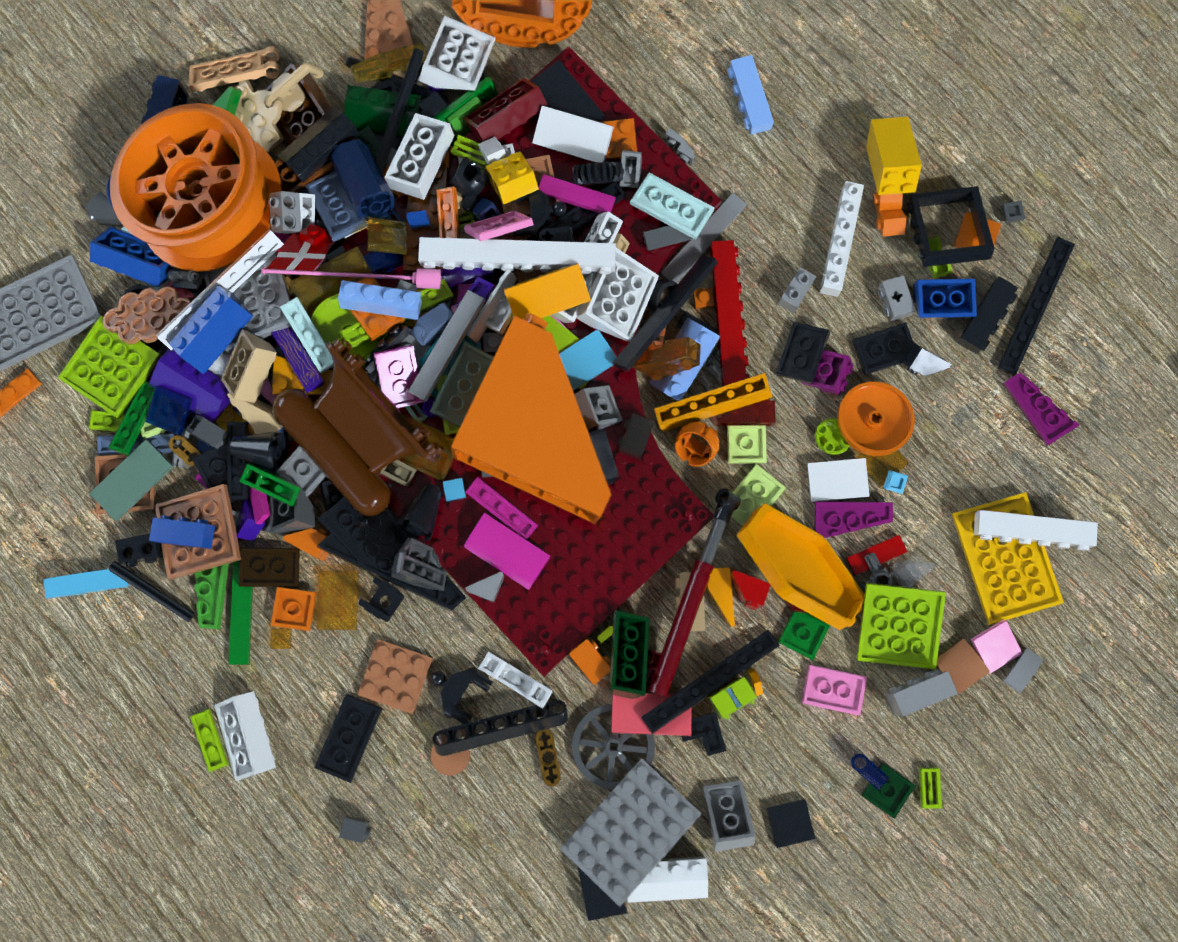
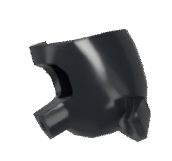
[449,157,490,211]

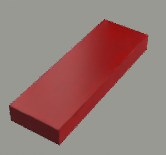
[846,535,908,576]

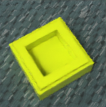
[597,626,613,644]

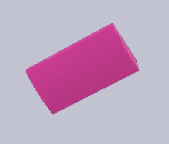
[463,513,551,590]

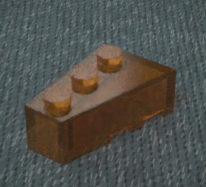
[632,337,701,380]

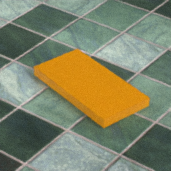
[504,263,591,319]

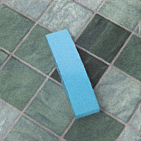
[44,567,129,599]

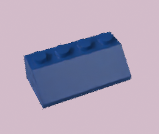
[90,227,173,287]
[169,285,253,374]

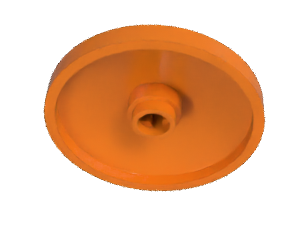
[837,381,915,456]

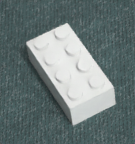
[384,113,454,200]

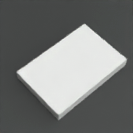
[807,458,869,502]

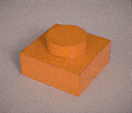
[694,288,714,309]

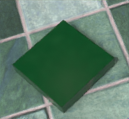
[860,762,916,819]

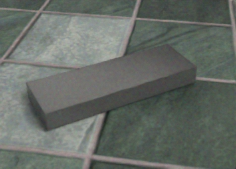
[642,226,702,251]

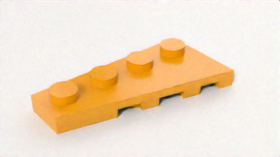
[272,356,333,396]

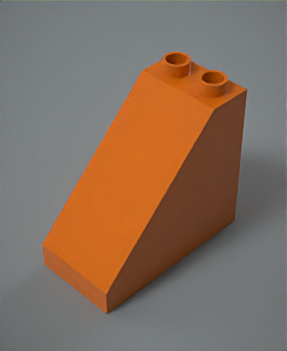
[451,313,611,524]

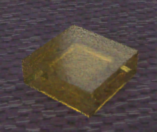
[270,629,292,649]

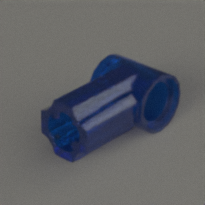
[851,754,889,790]

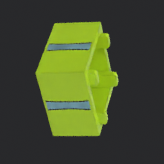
[707,677,757,720]

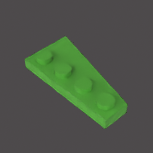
[194,563,229,630]

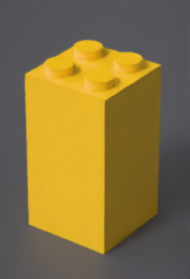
[866,117,922,195]

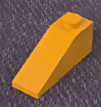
[706,567,735,627]

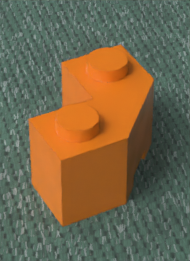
[873,189,906,237]

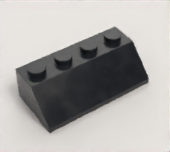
[277,106,359,183]

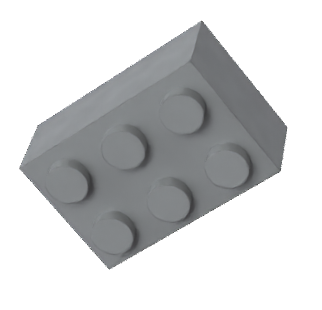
[885,669,958,717]

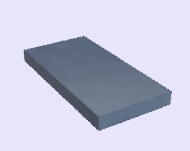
[305,172,368,242]

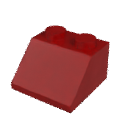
[730,570,771,610]

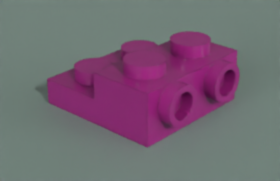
[801,350,853,396]

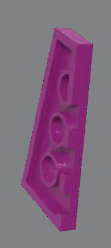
[1003,372,1079,446]
[814,502,893,538]

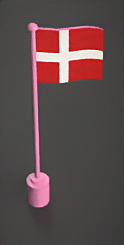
[261,233,441,289]

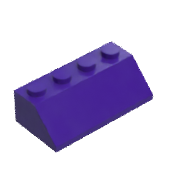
[149,349,231,424]

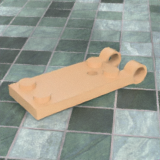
[188,46,279,92]

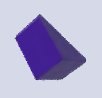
[236,499,266,541]

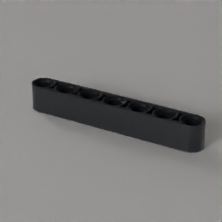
[432,700,568,756]

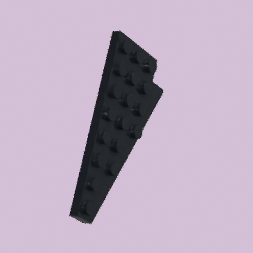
[317,497,467,611]

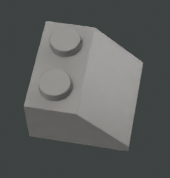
[574,385,623,433]

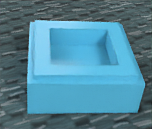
[883,470,908,494]
[443,478,466,501]

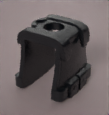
[358,577,405,622]

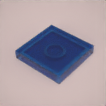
[145,386,193,435]

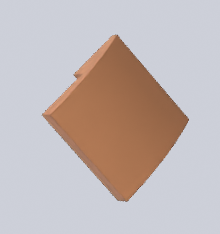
[936,638,990,694]

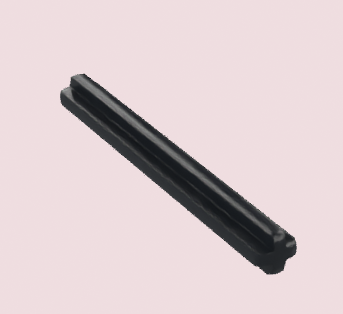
[109,561,194,622]

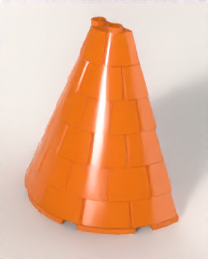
[452,0,592,48]

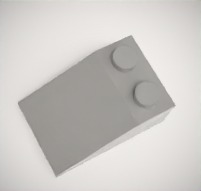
[703,780,756,852]

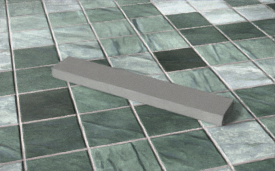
[660,193,747,283]
[408,290,486,402]

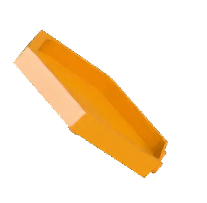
[737,503,865,630]

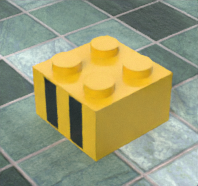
[485,151,539,204]

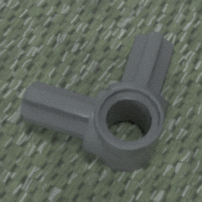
[859,552,892,594]

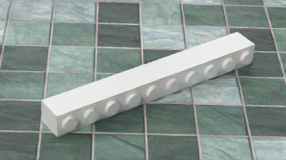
[418,237,616,274]

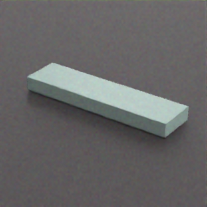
[280,297,333,374]

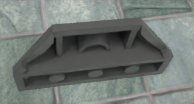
[391,538,447,591]

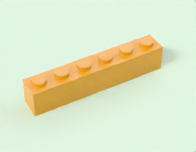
[654,373,773,432]

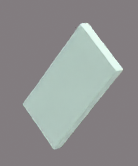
[630,173,715,240]

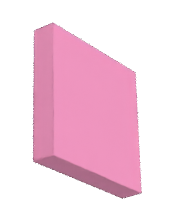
[971,619,1023,673]

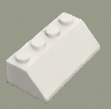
[214,691,276,781]
[627,856,708,902]

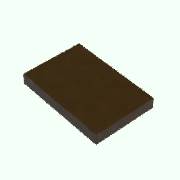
[239,547,300,588]

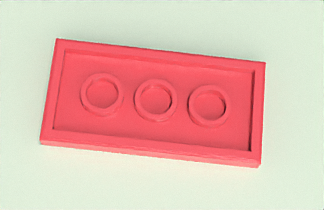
[611,693,692,736]

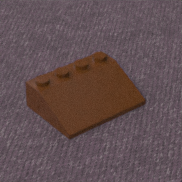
[265,62,332,147]

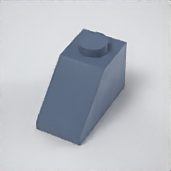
[411,303,454,345]

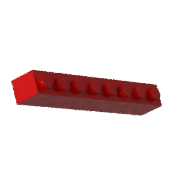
[710,240,750,387]

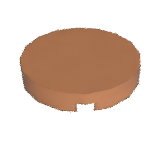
[430,738,470,776]

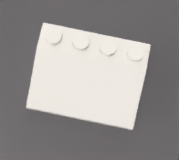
[418,16,496,90]
[576,248,659,342]

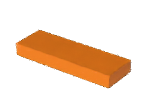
[436,187,460,238]

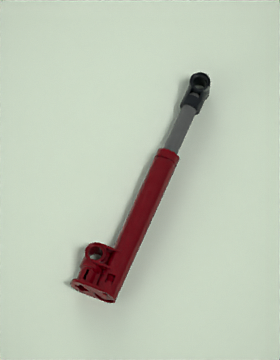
[646,488,741,697]

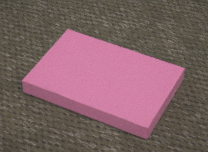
[464,210,533,241]
[801,664,867,716]

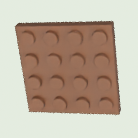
[155,484,241,580]

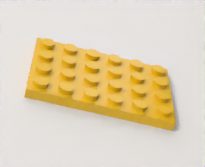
[951,492,1064,625]

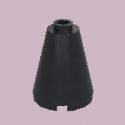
[228,432,286,471]
[395,484,442,541]

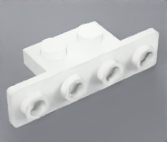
[467,270,517,343]

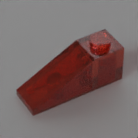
[716,398,776,427]

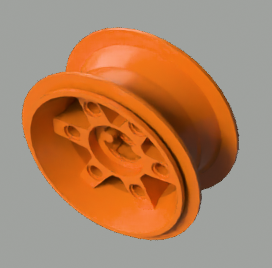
[110,103,282,272]

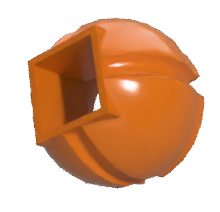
[675,420,720,466]

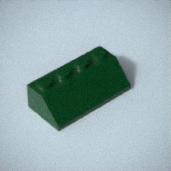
[344,85,422,138]
[609,610,650,699]

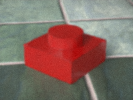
[299,223,327,246]

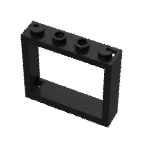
[907,186,995,267]

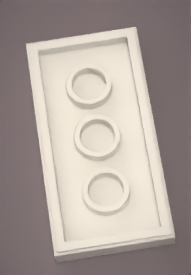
[532,106,614,163]

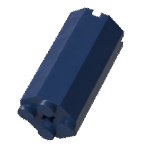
[331,139,395,223]

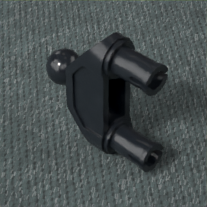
[511,189,567,237]
[430,667,494,724]

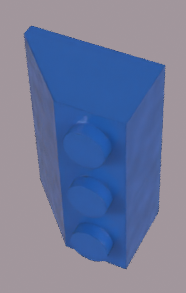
[913,279,977,318]

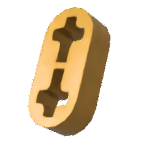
[169,435,202,466]

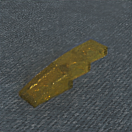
[351,42,428,82]

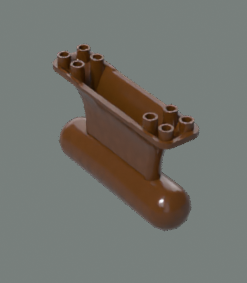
[272,338,444,516]

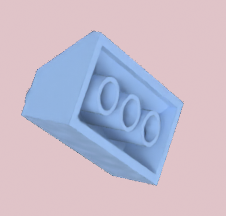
[649,317,720,401]

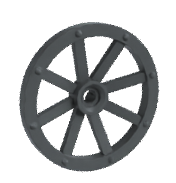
[572,704,655,789]

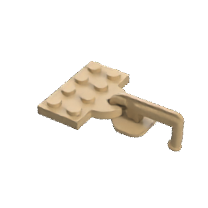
[235,63,323,153]

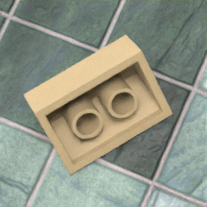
[221,330,277,403]

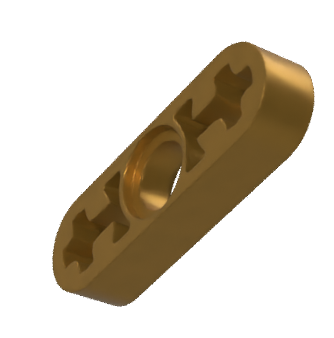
[536,729,561,787]

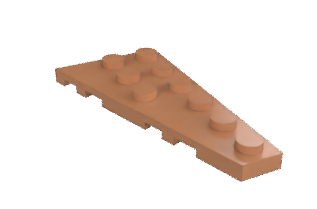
[365,0,415,66]

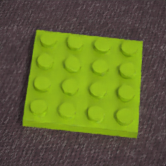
[58,316,162,419]
[856,583,946,669]

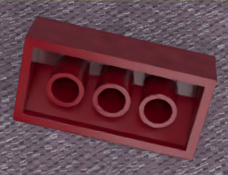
[463,78,548,143]

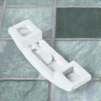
[478,652,553,708]

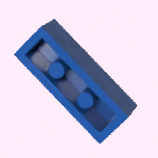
[149,515,215,549]

